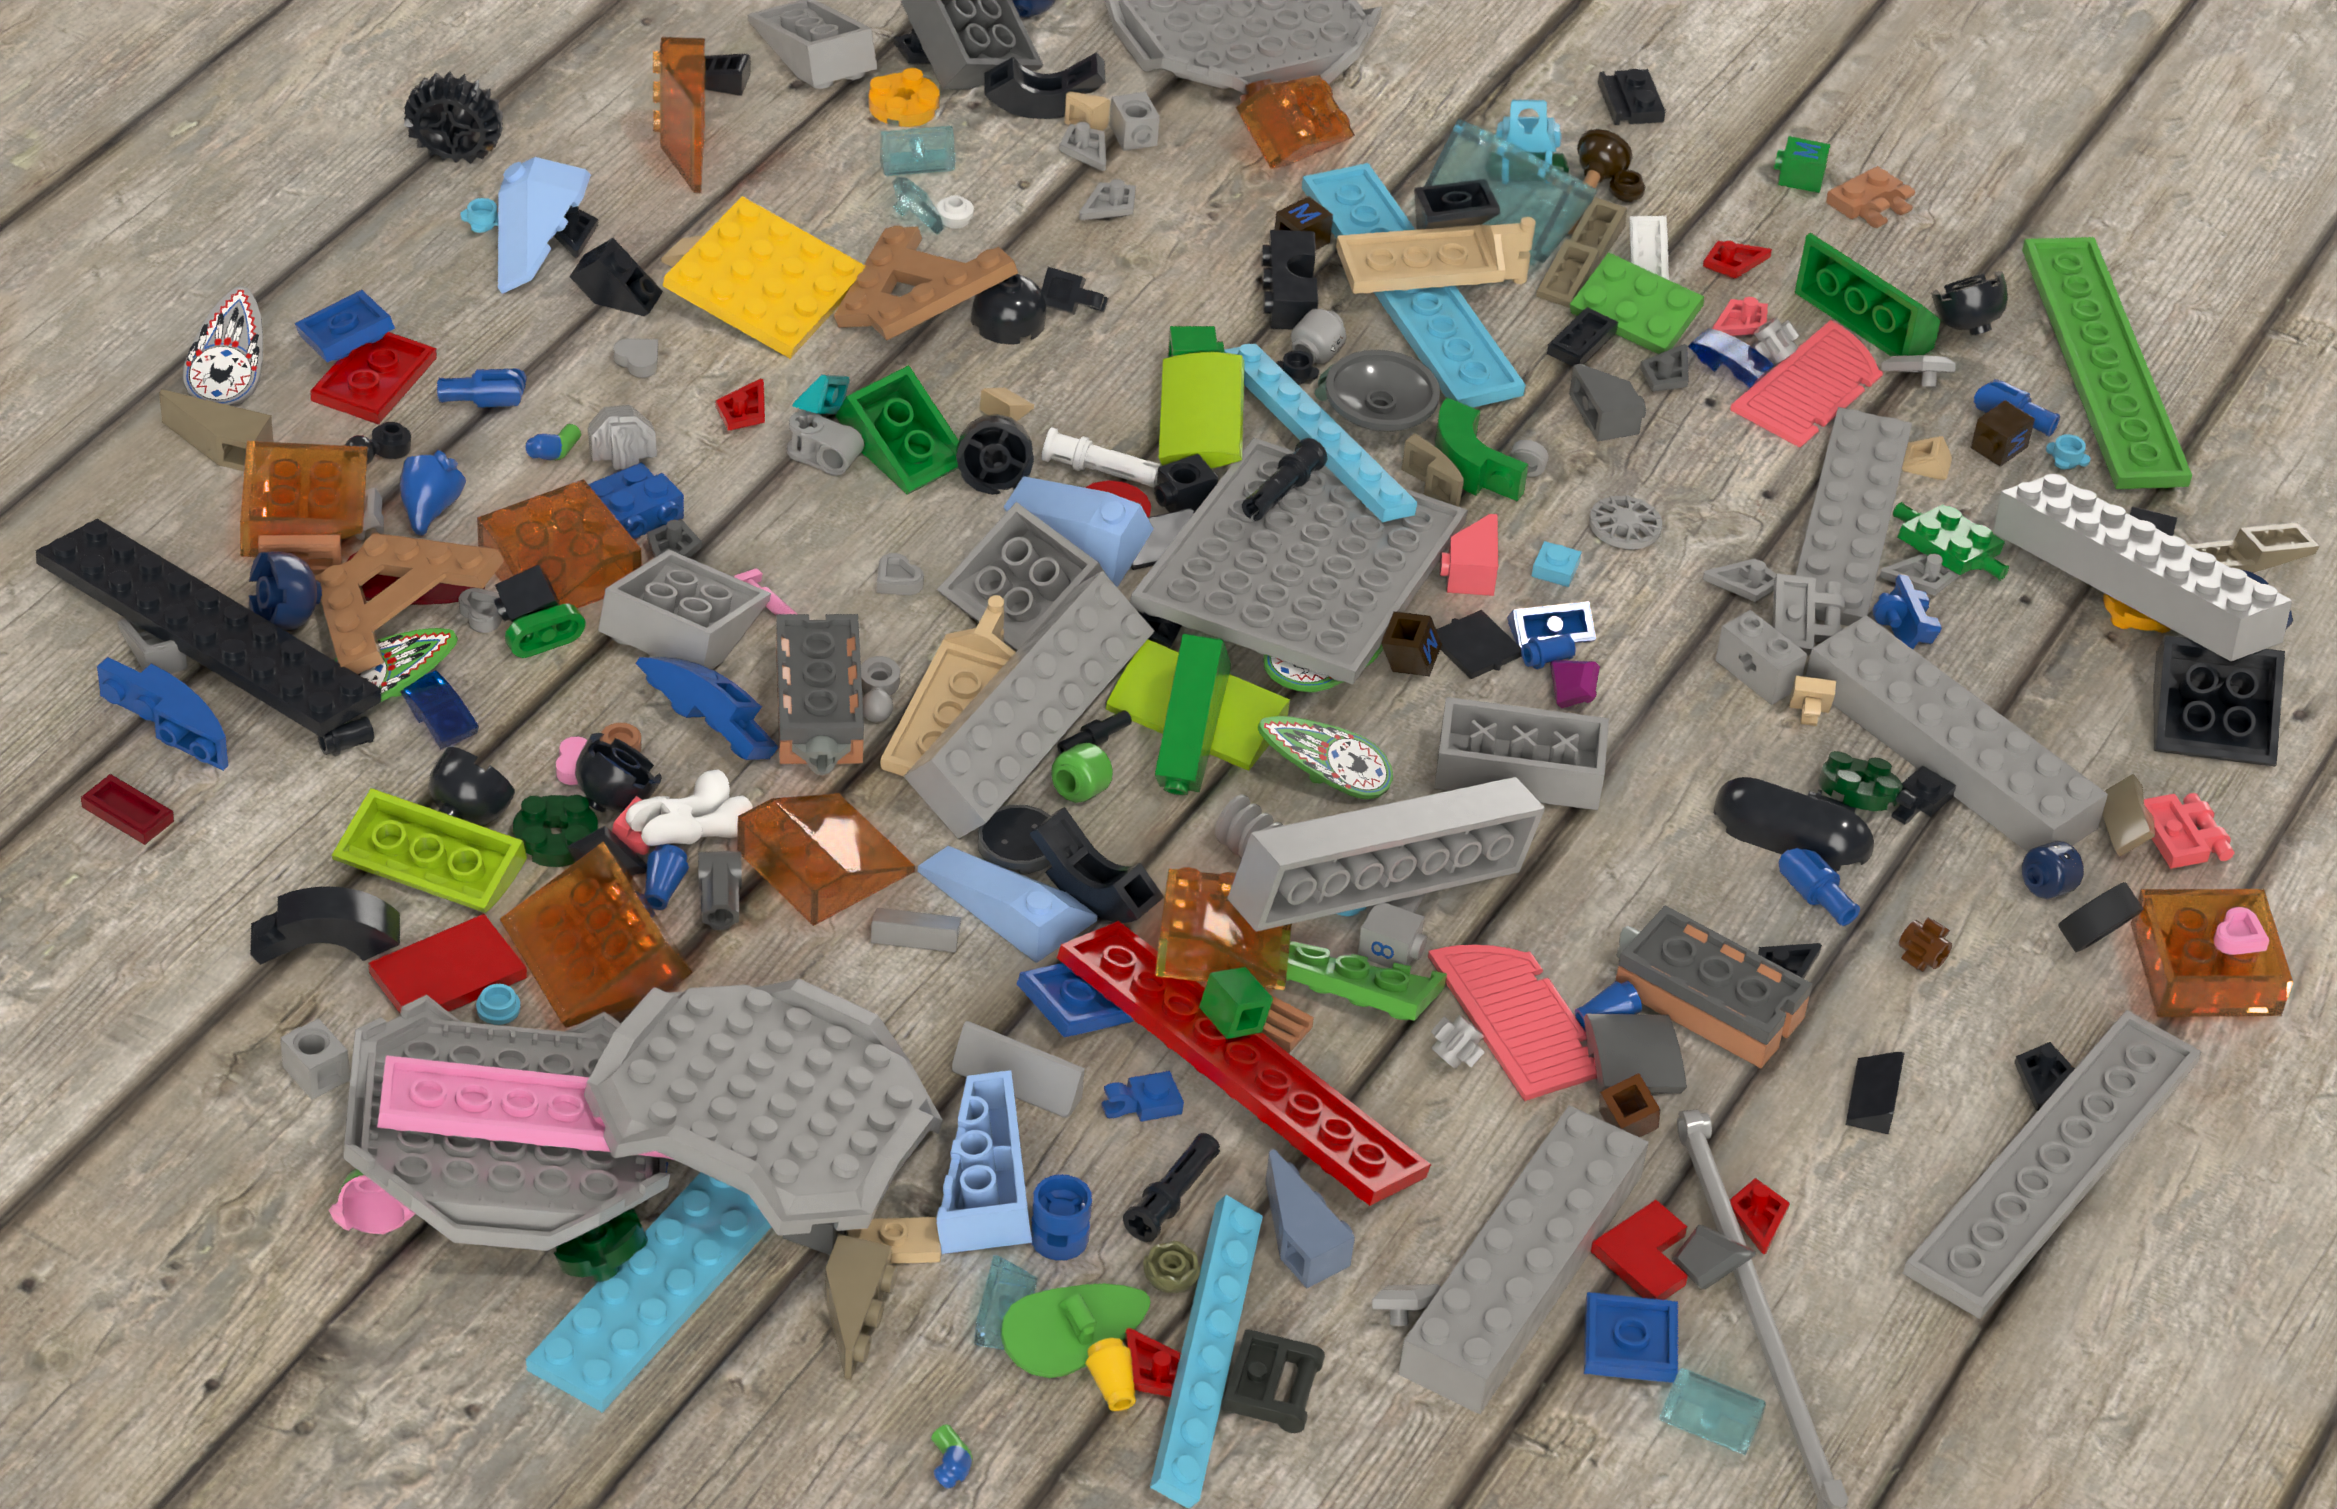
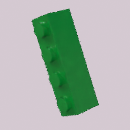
[1794,233,1941,357]

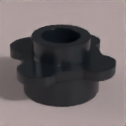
[1276,350,1319,385]

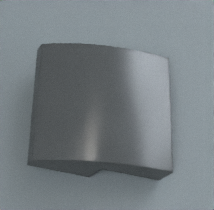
[1584,1014,1687,1093]

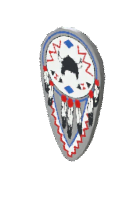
[183,286,263,406]

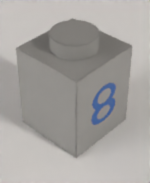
[1358,903,1427,969]

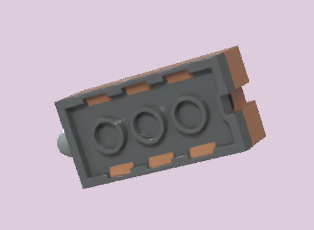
[776,614,864,775]
[1615,905,1812,1068]

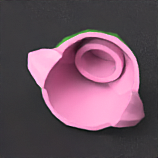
[329,1168,415,1234]

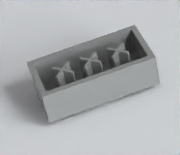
[1434,697,1609,810]

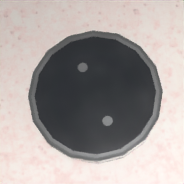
[978,805,1051,874]

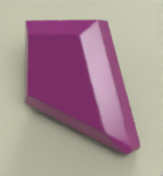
[1550,660,1600,709]

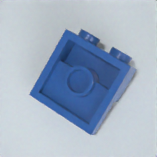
[574,462,684,546]

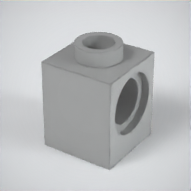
[1110,91,1160,151]
[280,1018,350,1100]

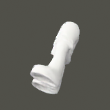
[626,769,754,846]

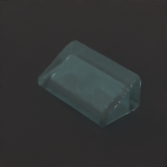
[880,126,955,177]
[974,1255,1038,1350]
[1659,1368,1766,1455]

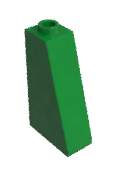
[1155,634,1231,795]

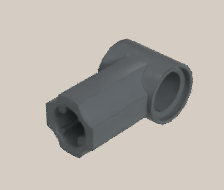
[698,851,742,930]

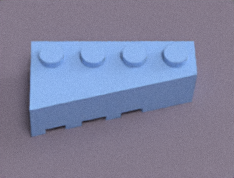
[936,1070,1032,1254]

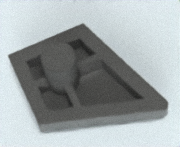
[1640,344,1689,392]
[647,519,702,558]
[1672,1225,1756,1289]

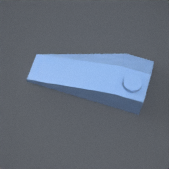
[917,846,1097,963]

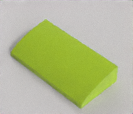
[1159,352,1245,469]
[1106,639,1290,771]
[331,788,527,913]

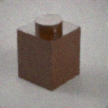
[1599,1073,1660,1138]

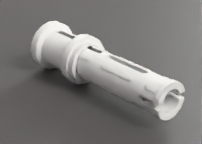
[1042,427,1161,488]

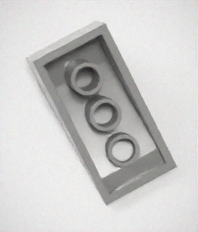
[748,0,877,89]

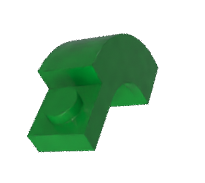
[1434,397,1529,502]

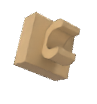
[1789,676,1836,726]

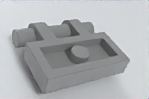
[1773,574,1845,656]

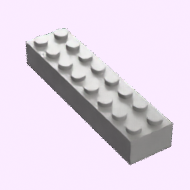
[1993,474,2292,661]
[903,571,1154,839]
[1806,615,2108,852]
[1227,777,1545,932]
[1398,1105,1649,1414]

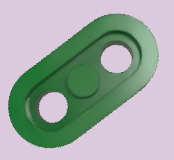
[505,604,586,658]

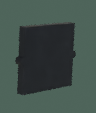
[1436,610,1522,679]

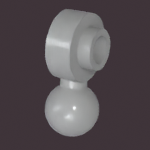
[861,656,900,722]

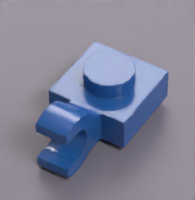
[1101,1071,1184,1122]

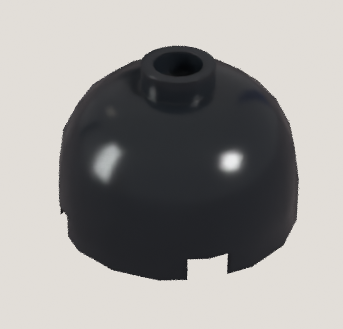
[1931,271,2008,335]
[971,274,1046,345]
[956,414,1034,495]
[575,733,662,813]
[428,747,515,826]

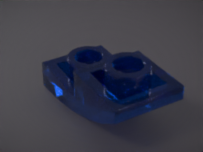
[1688,328,1774,388]
[400,670,479,750]

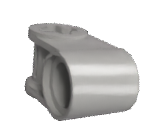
[787,411,864,476]

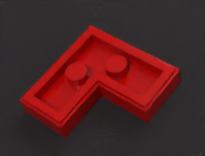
[1590,1200,1688,1300]

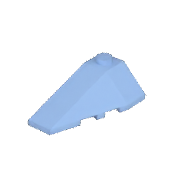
[498,157,591,294]
[1004,476,1154,587]

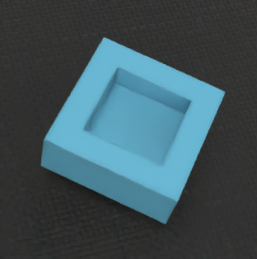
[1531,541,1582,587]

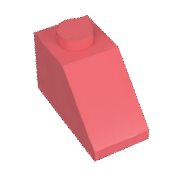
[1440,514,1498,596]

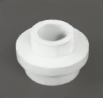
[937,195,974,229]

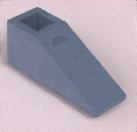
[1265,1149,1355,1288]

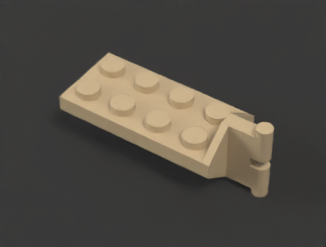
[1336,217,1536,294]
[880,595,1016,776]

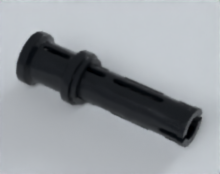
[1242,438,1328,521]
[1123,1133,1220,1242]

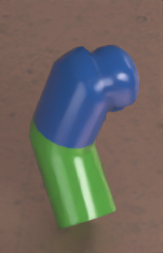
[525,424,581,461]
[931,1424,973,1489]

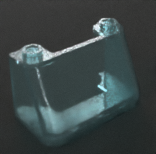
[1424,118,1598,266]

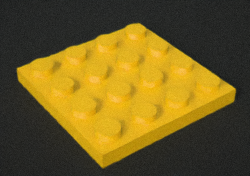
[662,196,866,359]

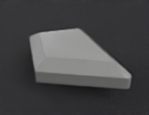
[1059,122,1106,171]
[1079,179,1136,220]
[1881,355,1956,387]
[1880,554,1958,596]
[1703,558,1776,602]
[1372,1284,1441,1326]

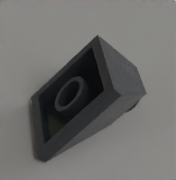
[1414,179,1500,230]

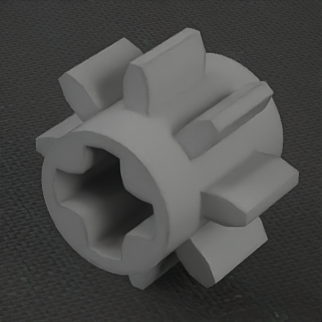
[1752,317,1800,364]
[1431,1015,1485,1069]

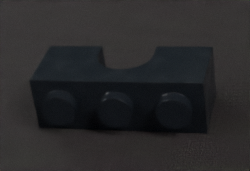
[1261,230,1318,330]

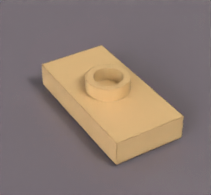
[847,1217,941,1264]

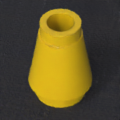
[1086,1338,1136,1411]

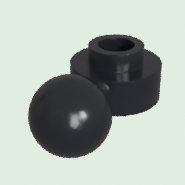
[343,422,411,467]

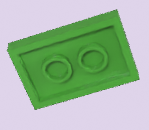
[1570,252,1704,354]

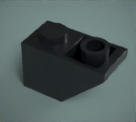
[569,238,663,316]

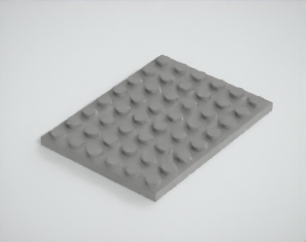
[1130,438,1468,685]

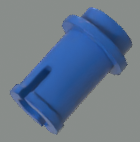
[1521,633,1576,669]

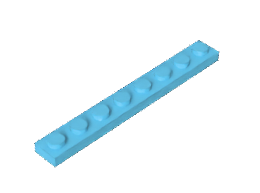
[1224,344,1417,522]
[1150,1195,1263,1509]

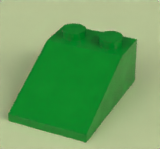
[835,365,959,495]

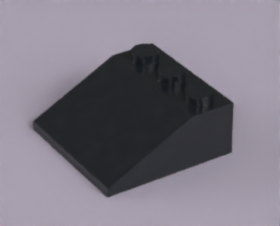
[2153,636,2285,767]

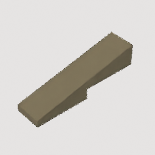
[1536,196,1627,308]
[2186,522,2320,573]

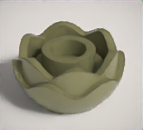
[1143,1241,1201,1293]

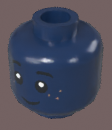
[2021,841,2084,899]

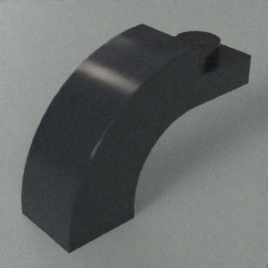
[984,52,1106,119]
[1029,807,1164,923]
[250,886,400,965]

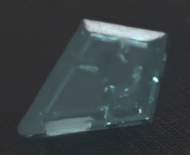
[892,176,944,235]

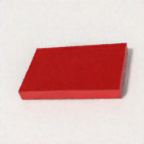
[310,332,437,425]
[368,914,527,1014]

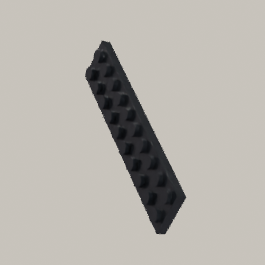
[36,518,381,737]

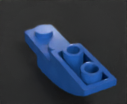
[97,657,228,771]
[636,657,779,760]

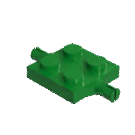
[1893,502,2009,581]

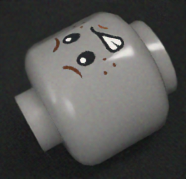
[1291,309,1347,364]

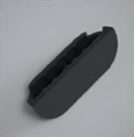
[1714,777,1874,871]

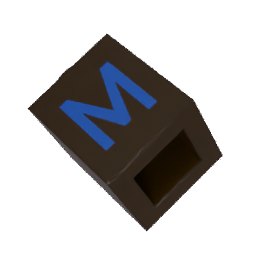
[1274,196,1333,250]
[1971,400,2035,467]
[1381,611,1442,677]

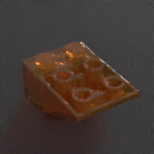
[1236,75,1355,169]

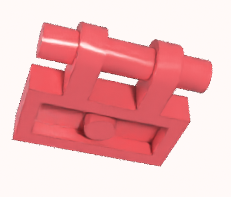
[2144,793,2234,869]

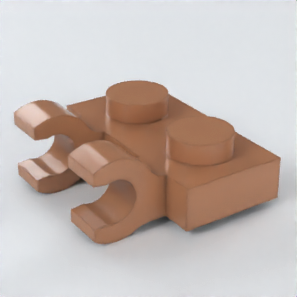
[1826,166,1915,228]

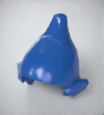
[400,449,466,536]

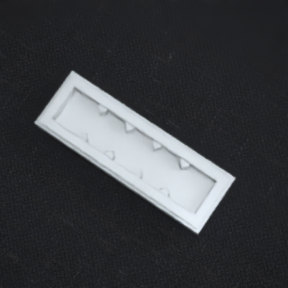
[1630,216,1669,280]

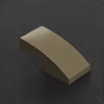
[1402,433,1464,507]
[2102,774,2155,857]

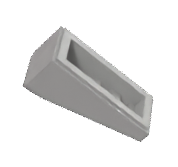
[117,618,188,674]

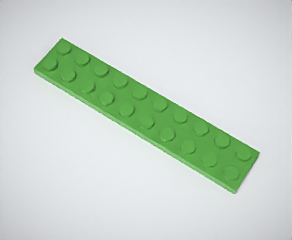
[2022,237,2192,489]

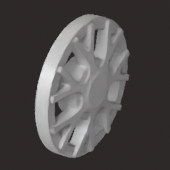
[1589,495,1662,549]

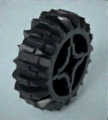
[404,71,503,164]

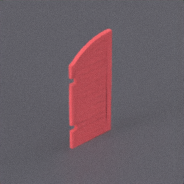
[1730,320,1883,447]
[1428,945,1597,1101]

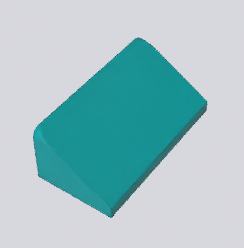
[792,374,850,414]

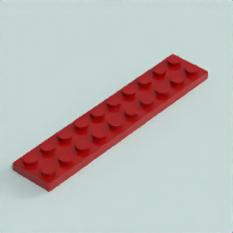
[1057,921,1431,1206]

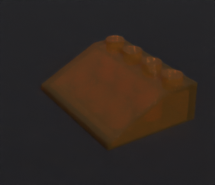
[500,842,693,1028]

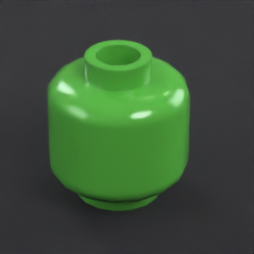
[1051,743,1113,803]

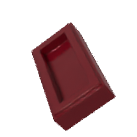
[81,774,174,845]

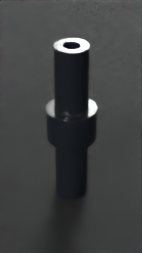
[1057,710,1132,754]

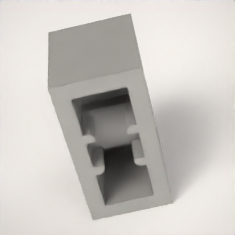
[1715,610,1807,705]

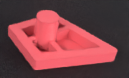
[1711,297,1768,337]

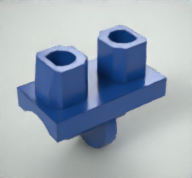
[1872,574,1942,649]

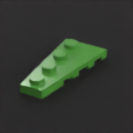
[1256,937,1447,1021]

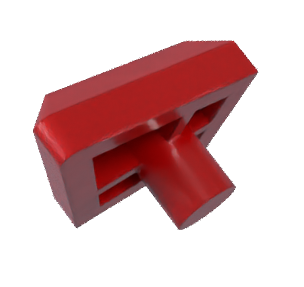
[1703,240,1772,279]
[715,379,765,431]
[1729,1178,1790,1254]
[1125,1328,1181,1397]

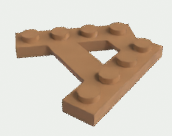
[834,225,1018,341]
[315,533,504,674]

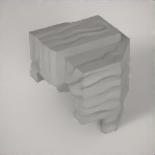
[588,405,657,470]

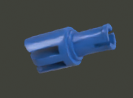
[437,368,527,408]
[1974,379,2061,437]
[1778,848,1860,926]

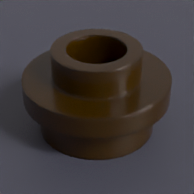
[1609,170,1645,202]

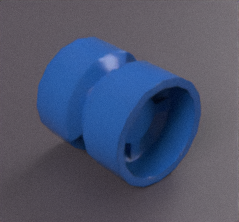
[1031,1175,1092,1261]

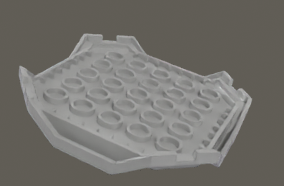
[1105,0,1382,98]
[584,979,943,1236]
[343,995,670,1251]

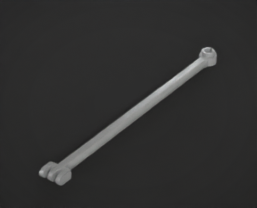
[1677,1109,1848,1509]

